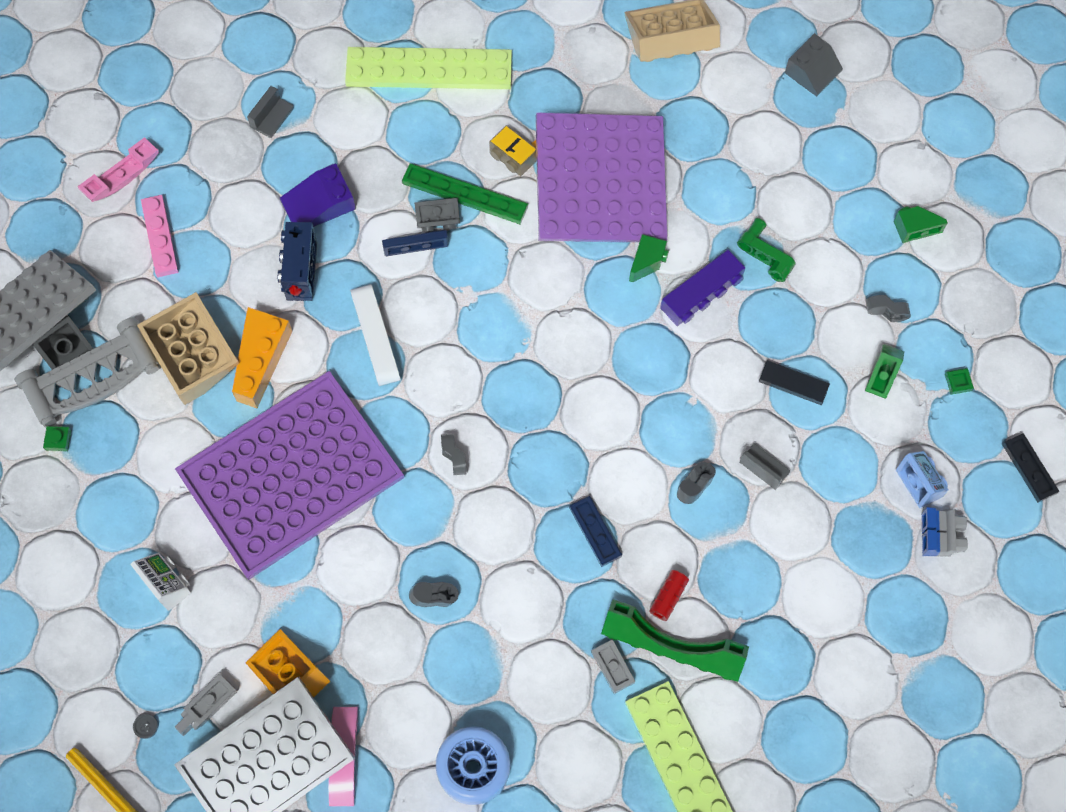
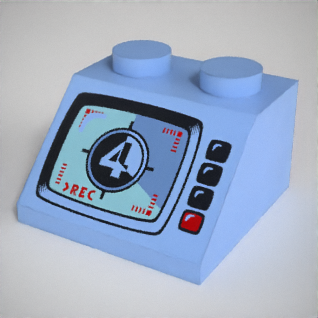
[896,451,949,508]

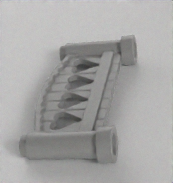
[14,317,159,428]

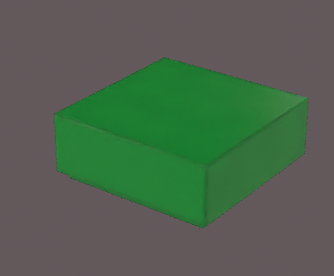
[945,368,974,395]

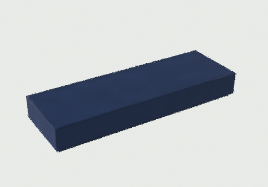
[382,230,448,257]
[569,496,622,567]

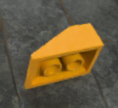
[245,629,330,698]

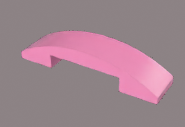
[77,137,159,202]
[329,707,358,806]

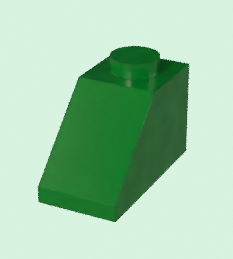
[893,206,948,243]
[629,234,669,282]
[865,344,905,399]

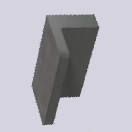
[247,86,294,138]
[739,443,790,490]

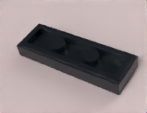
[759,360,830,406]
[1002,433,1060,503]

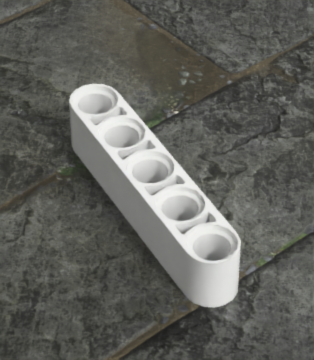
[350,284,400,386]

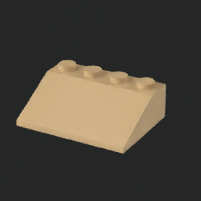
[624,0,720,62]
[137,292,239,405]

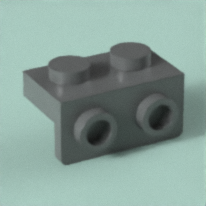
[414,198,460,232]

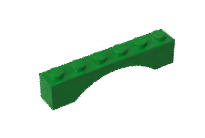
[601,599,749,682]

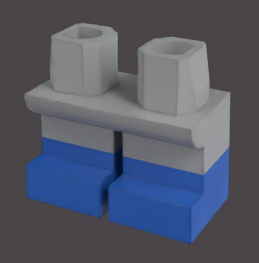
[921,507,968,557]

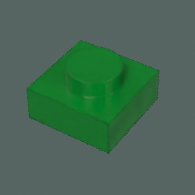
[43,426,71,451]

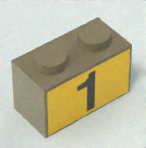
[489,125,537,177]

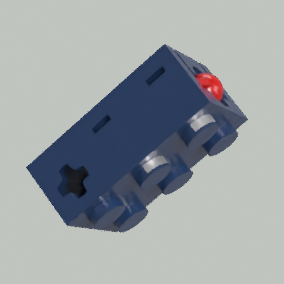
[277,222,317,301]

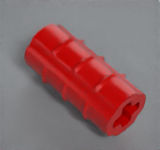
[649,570,689,621]

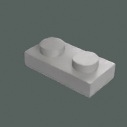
[591,639,635,694]

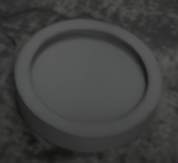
[133,714,158,739]

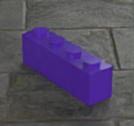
[660,250,745,327]

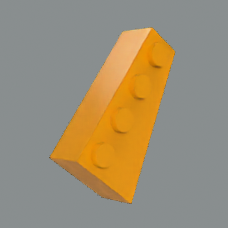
[232,307,292,408]

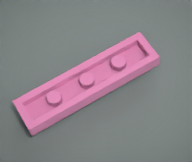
[141,195,179,278]

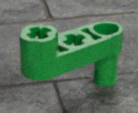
[737,218,796,282]

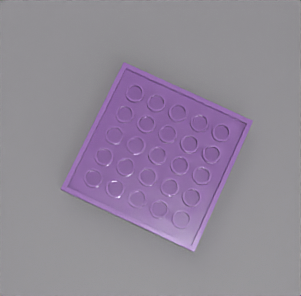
[535,113,667,242]

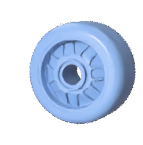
[436,727,510,805]

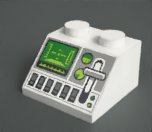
[130,553,191,611]

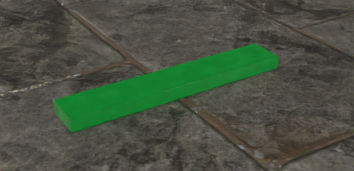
[402,163,528,225]

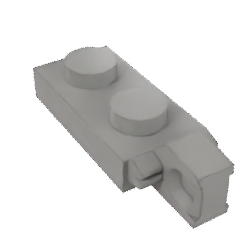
[175,674,237,736]

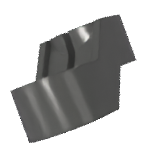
[866,295,911,322]
[441,433,467,476]
[677,462,716,504]
[409,582,459,607]

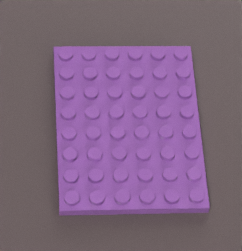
[175,371,404,580]

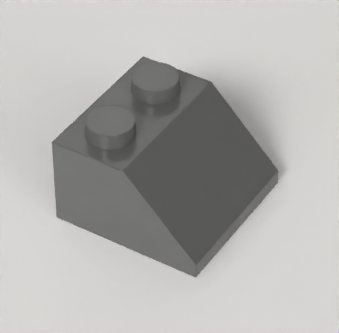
[785,33,843,97]
[32,315,93,370]

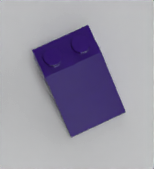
[280,163,356,227]

